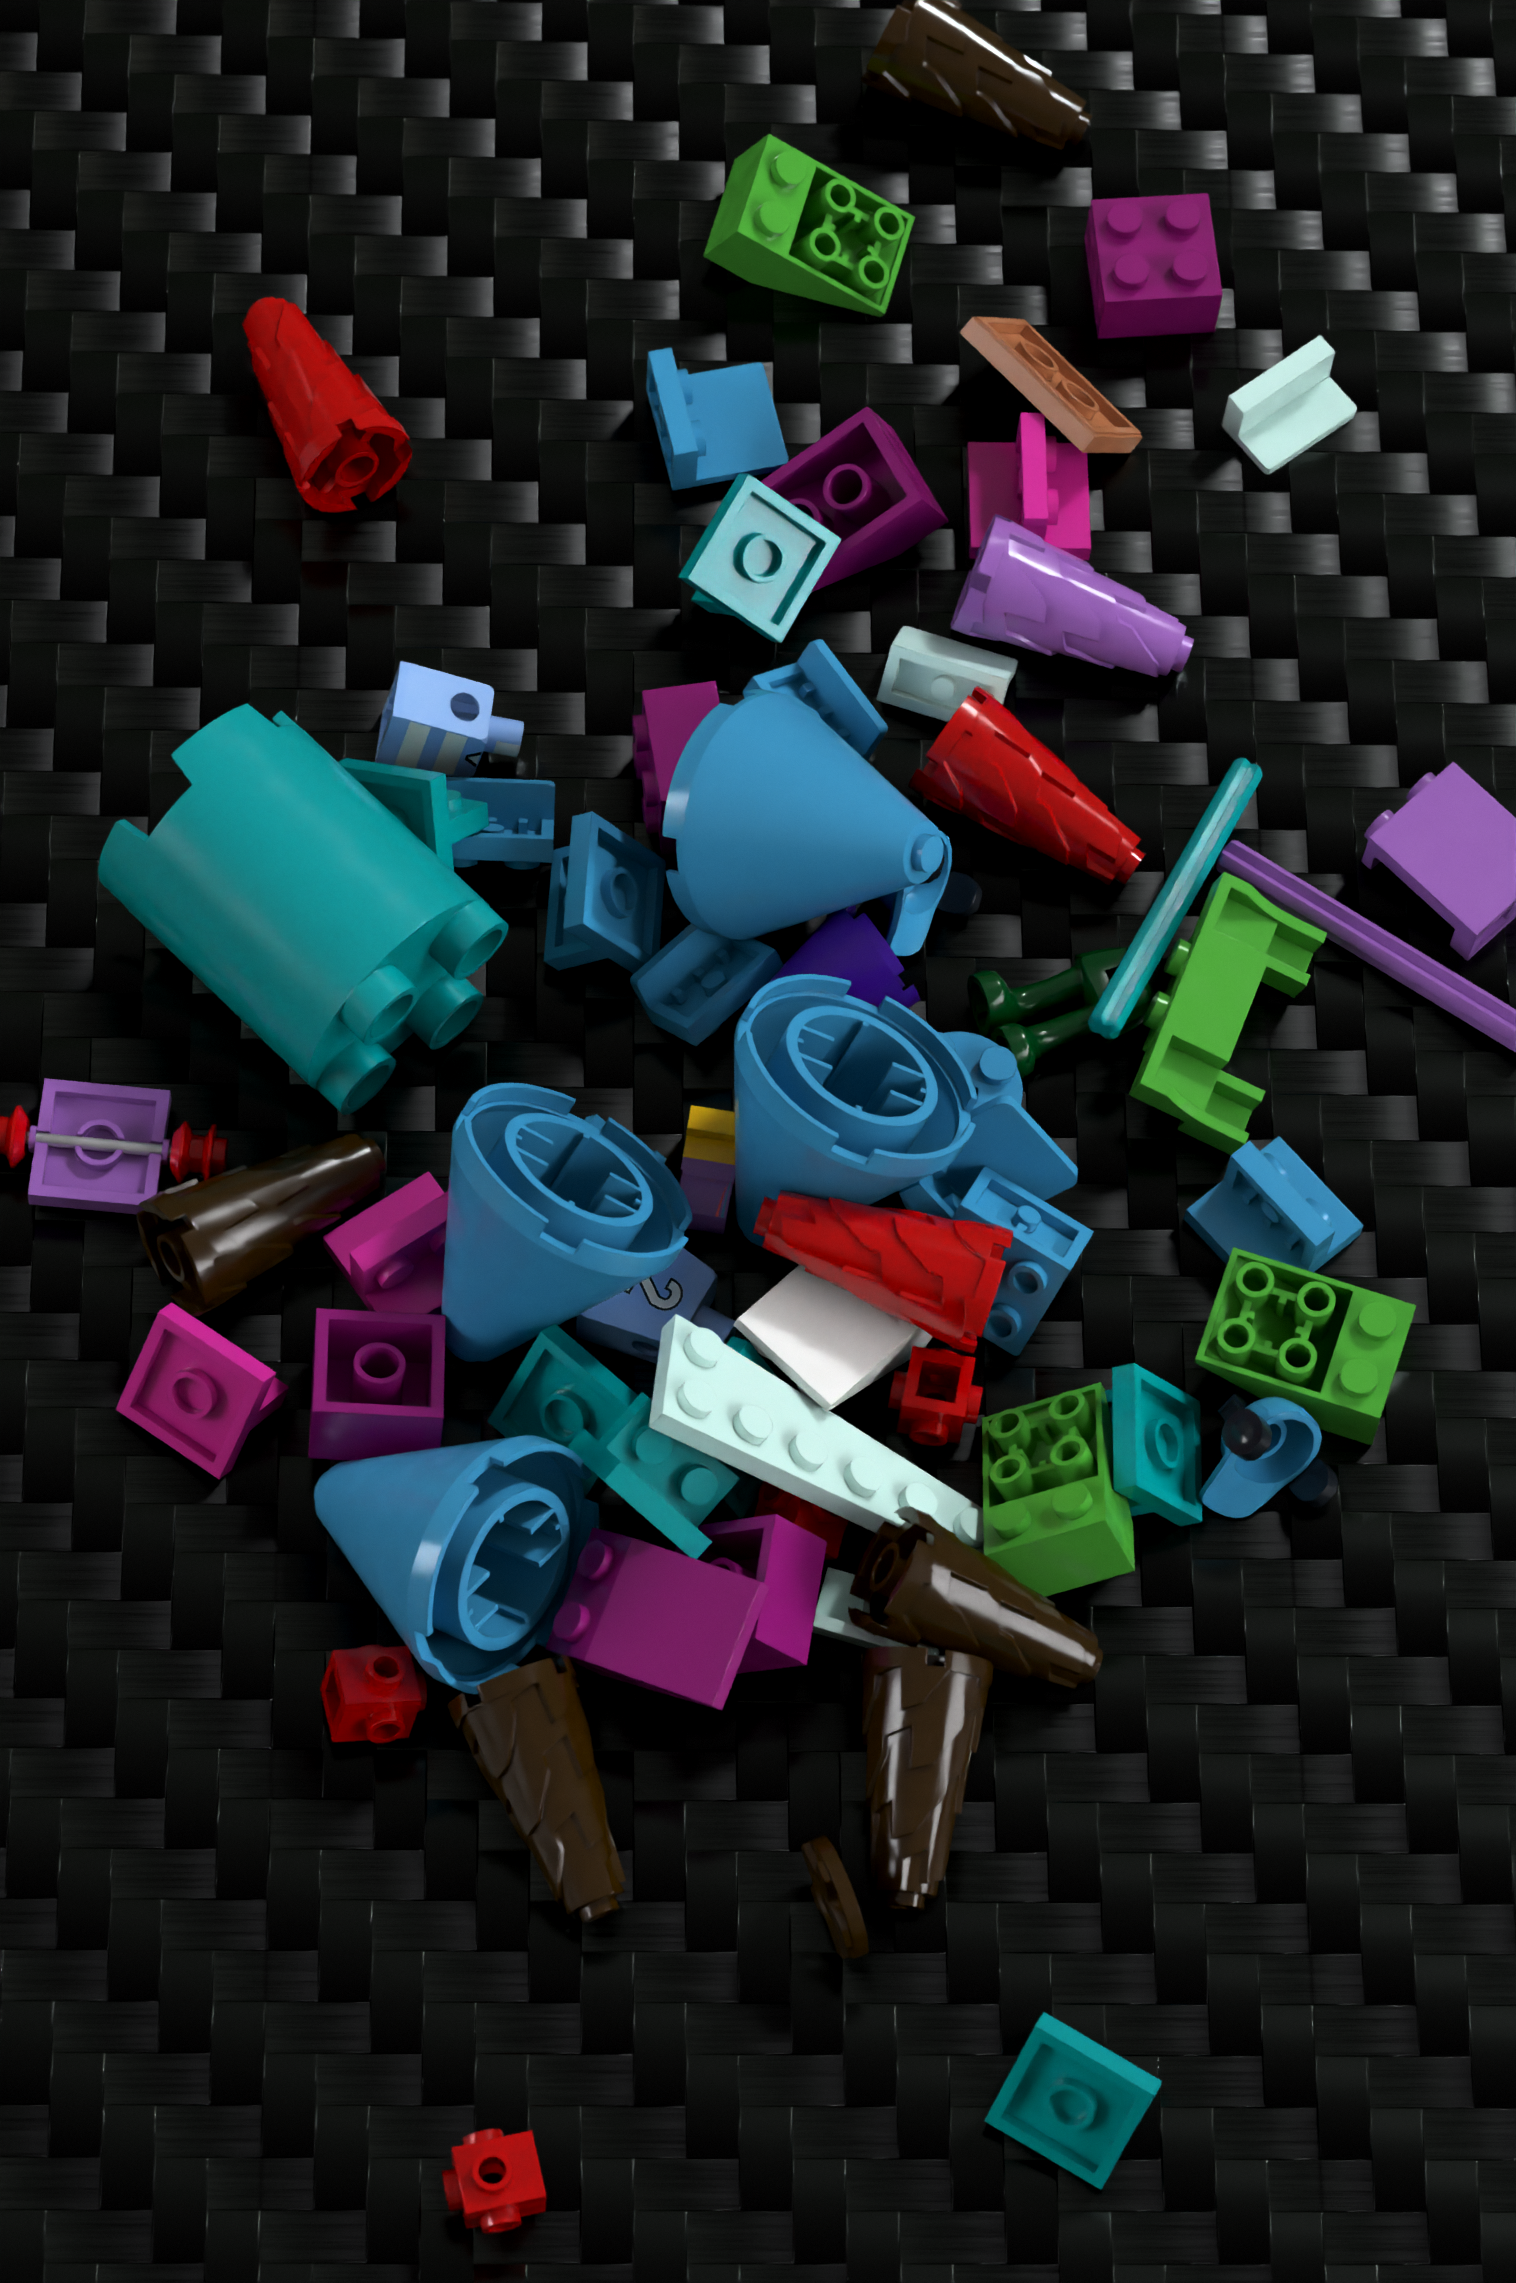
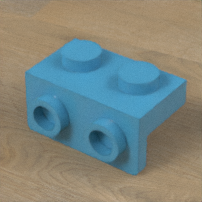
[744,639,888,761]
[446,777,555,870]
[630,923,784,1046]

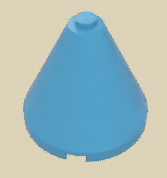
[663,689,944,940]
[734,974,978,1247]
[441,1082,693,1362]
[314,1435,599,1694]

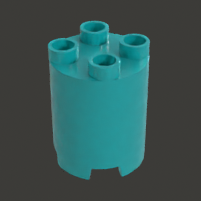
[98,703,509,1115]

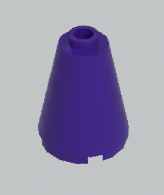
[744,905,921,1010]

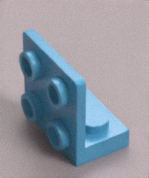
[646,348,788,491]
[952,1166,1094,1356]

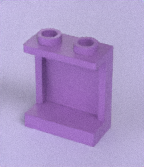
[1361,762,1516,961]

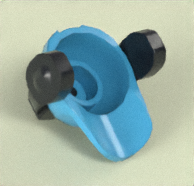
[876,827,982,956]
[1199,1394,1338,1518]

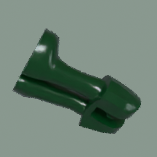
[967,947,1156,1079]

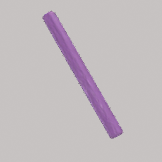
[1216,840,1516,1053]

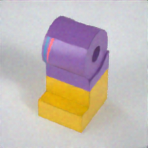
[679,1105,735,1235]

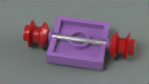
[0,1078,228,1214]

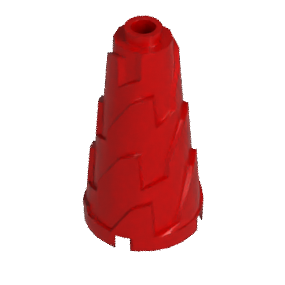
[242,297,412,513]
[908,686,1146,886]
[753,1190,1014,1353]

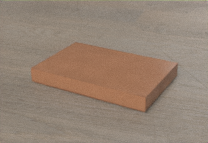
[960,316,1143,453]

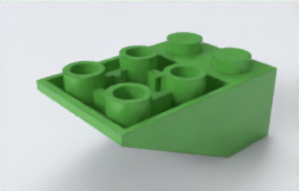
[703,134,915,317]
[1194,1247,1417,1446]
[982,1382,1135,1597]

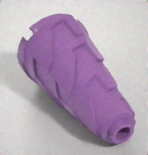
[950,514,1194,678]

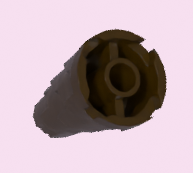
[861,0,1092,150]
[136,1134,386,1317]
[848,1506,1103,1689]
[860,1646,994,1911]
[447,1656,626,1923]

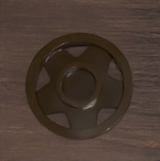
[801,1835,869,1959]

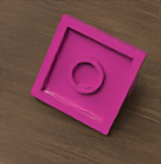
[966,412,1091,560]
[323,1171,448,1315]
[115,1302,290,1479]

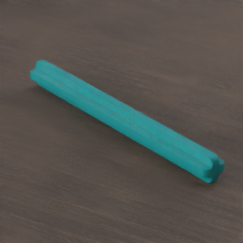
[1088,758,1263,1040]

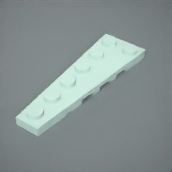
[648,1314,984,1554]

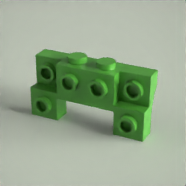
[1129,872,1327,1155]

